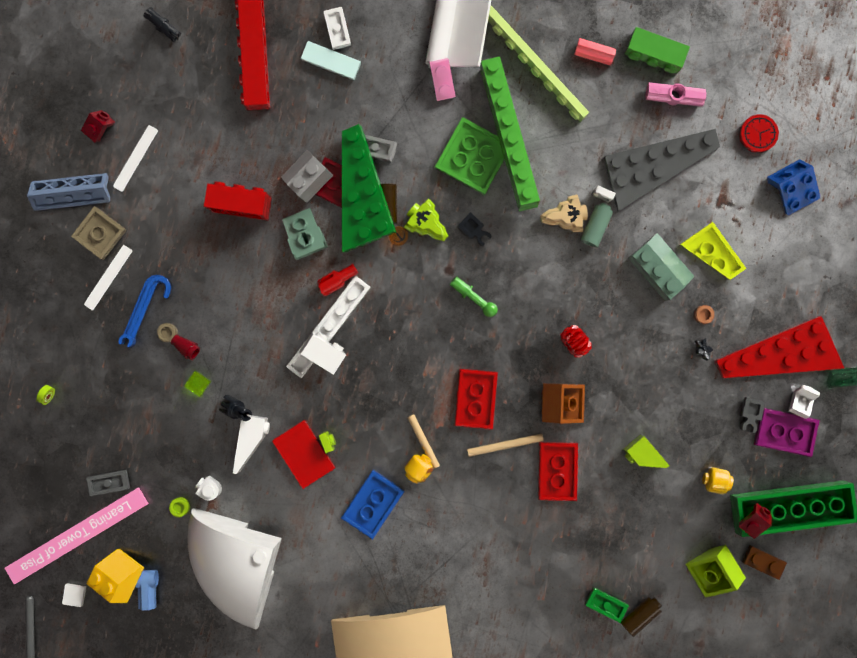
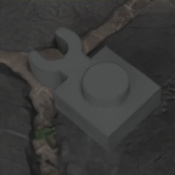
[740,397,765,433]

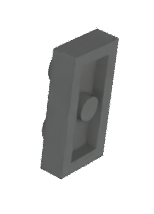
[86,470,130,496]

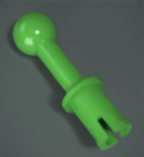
[450,276,498,317]

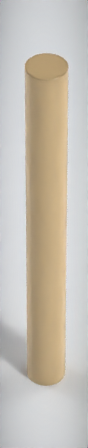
[467,434,544,457]

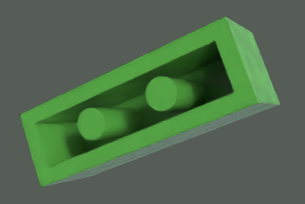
[625,27,690,73]

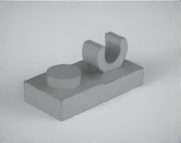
[365,135,397,162]

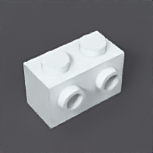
[299,332,346,375]

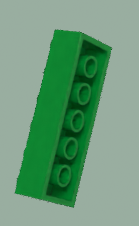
[730,480,857,537]

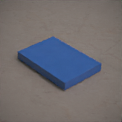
[341,470,405,540]

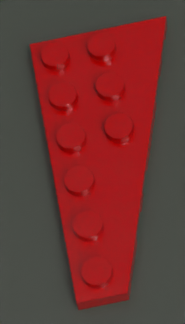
[714,316,845,378]

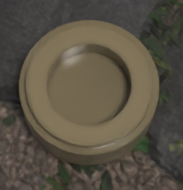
[157,323,178,342]

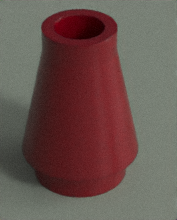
[171,334,200,360]

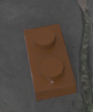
[742,545,787,580]

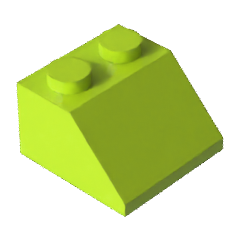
[686,544,746,598]

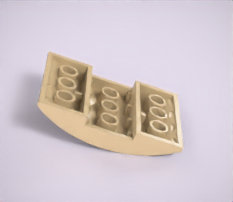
[331,605,453,658]

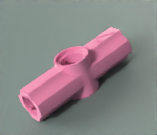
[645,82,706,107]

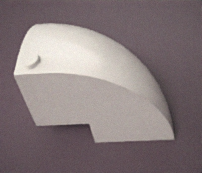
[187,508,282,630]

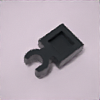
[457,212,492,246]

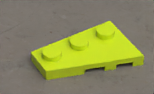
[680,222,747,280]

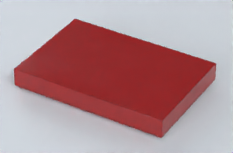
[455,369,498,429]
[272,420,336,489]
[538,442,578,501]

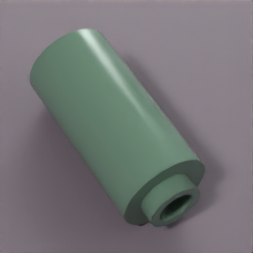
[580,203,613,248]

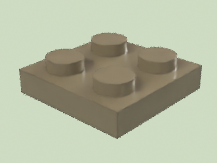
[71,206,127,260]

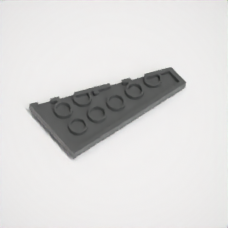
[604,129,720,212]

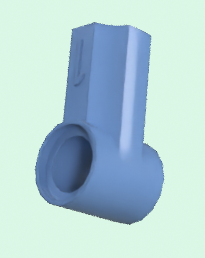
[135,570,159,610]

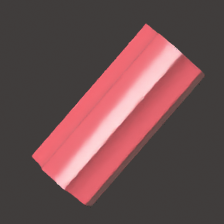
[574,38,616,66]

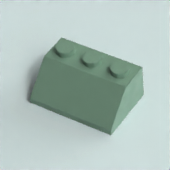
[628,233,694,301]

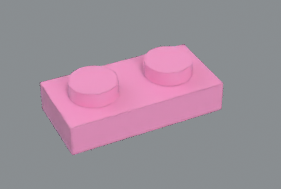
[429,58,456,101]

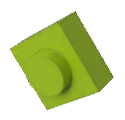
[319,431,336,453]

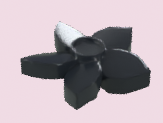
[695,338,713,361]

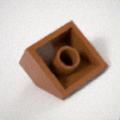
[542,383,585,424]

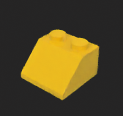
[86,549,144,603]

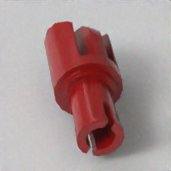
[317,263,359,296]

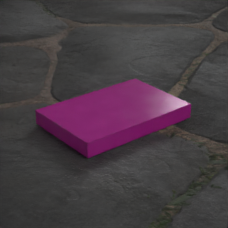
[754,408,820,457]

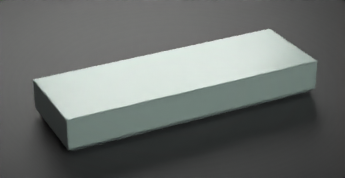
[301,41,361,80]

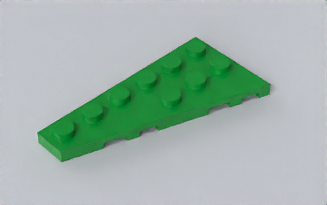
[342,124,396,253]

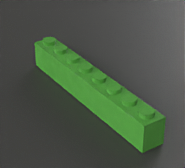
[480,56,540,212]

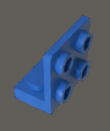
[767,159,820,215]

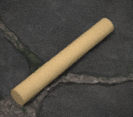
[407,414,440,469]

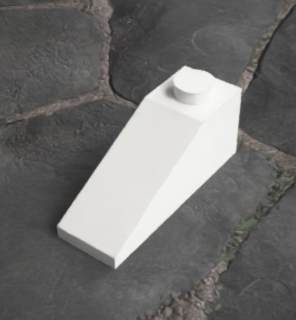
[233,415,270,474]

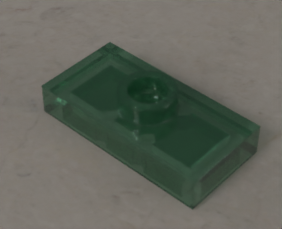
[826,367,857,388]

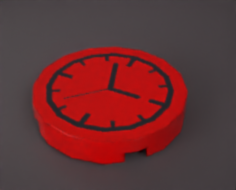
[739,114,779,153]

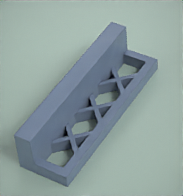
[27,173,111,211]

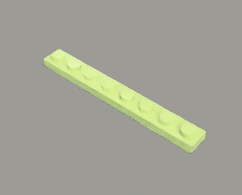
[488,6,589,122]

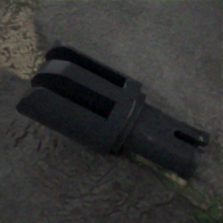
[219,395,252,421]

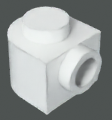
[195,476,222,501]

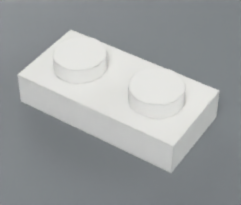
[323,7,351,50]

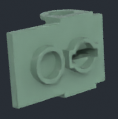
[282,208,328,260]

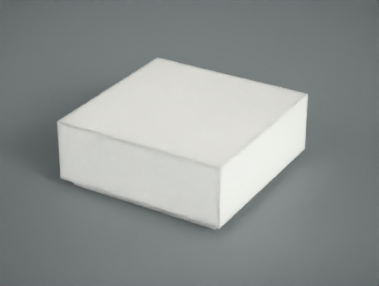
[592,186,616,203]
[62,584,87,607]

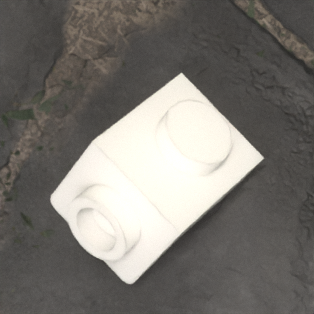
[789,385,820,419]

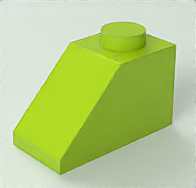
[623,435,670,468]

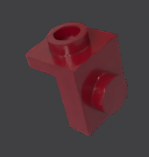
[81,110,115,143]
[739,503,772,539]

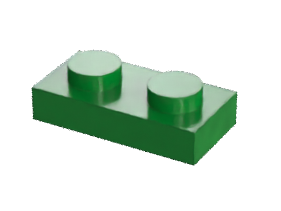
[585,587,629,623]

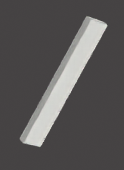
[286,276,371,378]

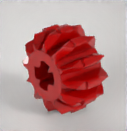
[560,325,592,358]

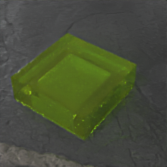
[184,370,212,397]

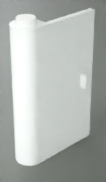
[425,0,491,68]

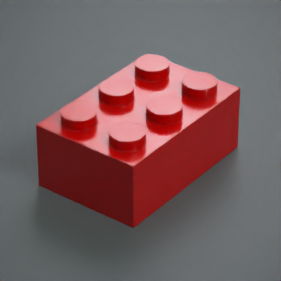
[204,181,272,221]

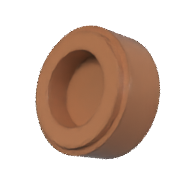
[694,305,714,324]

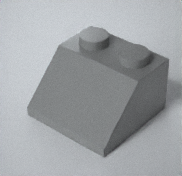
[281,150,333,202]

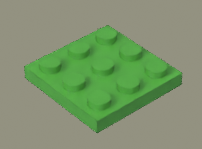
[435,117,504,195]

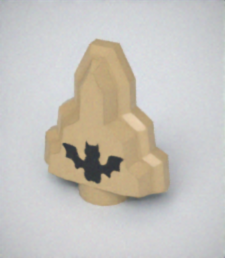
[540,194,588,233]

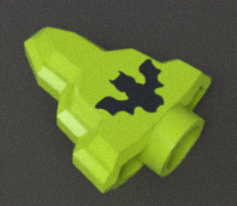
[404,198,448,242]

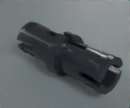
[143,7,181,42]

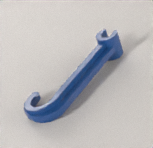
[119,275,171,348]

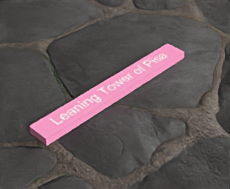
[5,488,149,584]

